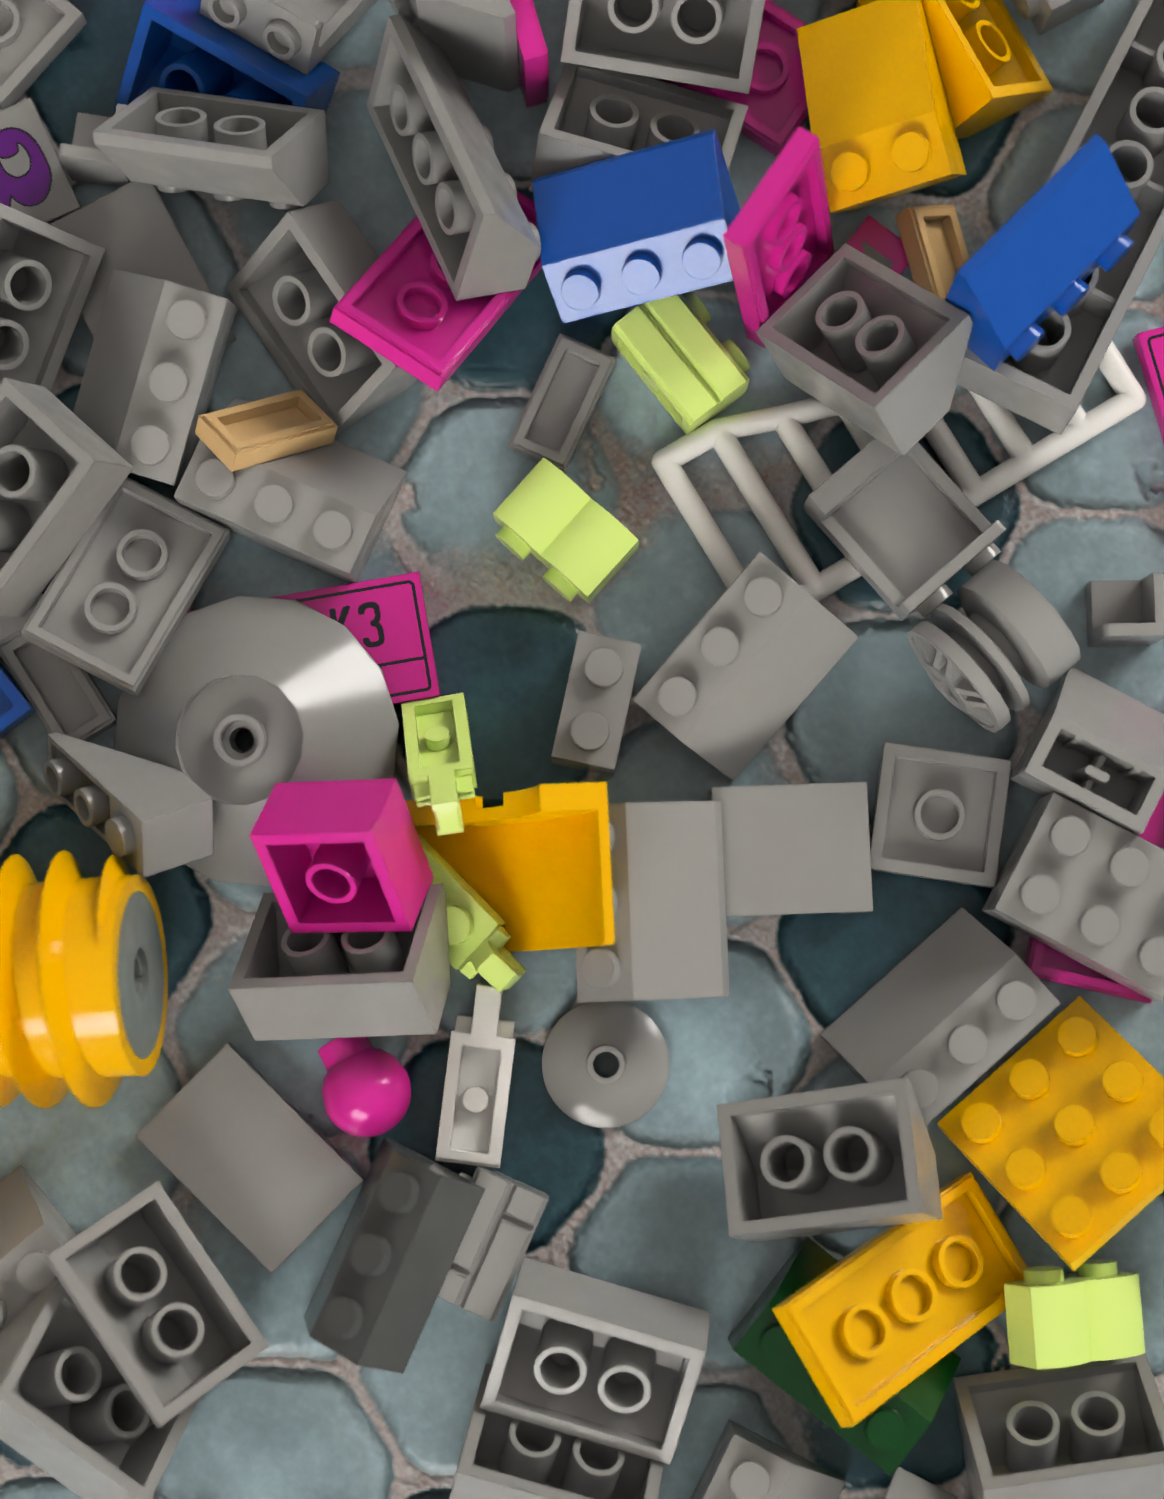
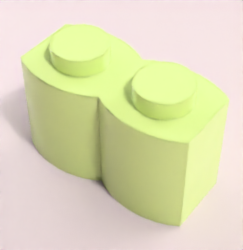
[493,457,639,604]
[1004,1259,1146,1369]

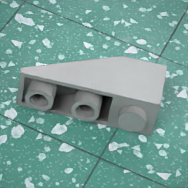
[43,732,214,878]

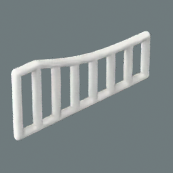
[652,341,1147,601]

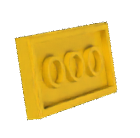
[772,1172,1028,1428]

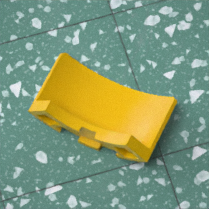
[405,782,615,952]

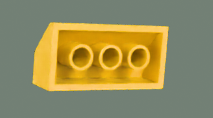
[857,0,1054,139]

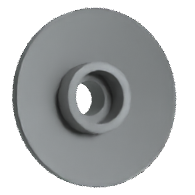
[542,1001,669,1128]

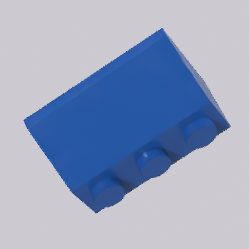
[114,0,341,115]
[532,129,741,323]
[945,133,1140,371]

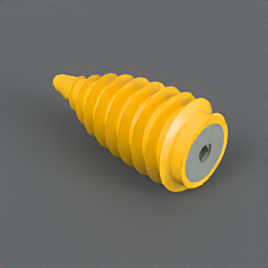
[0,849,168,1108]

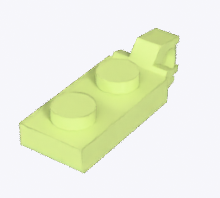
[401,693,478,836]
[417,833,527,992]

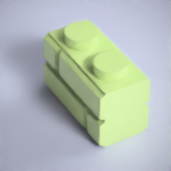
[611,291,750,434]

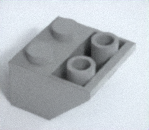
[1010,667,1164,835]

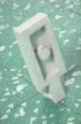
[435,983,516,1169]

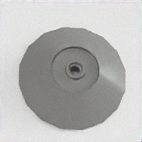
[114,596,399,886]

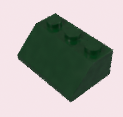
[728,1236,961,1476]

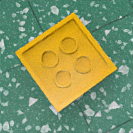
[937,995,1164,1271]

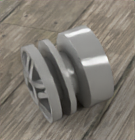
[907,559,1081,733]

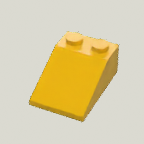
[797,0,967,213]

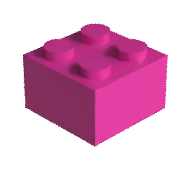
[249,778,434,933]

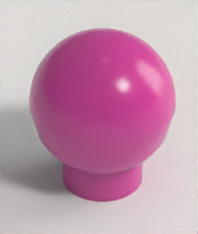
[318,1037,412,1137]

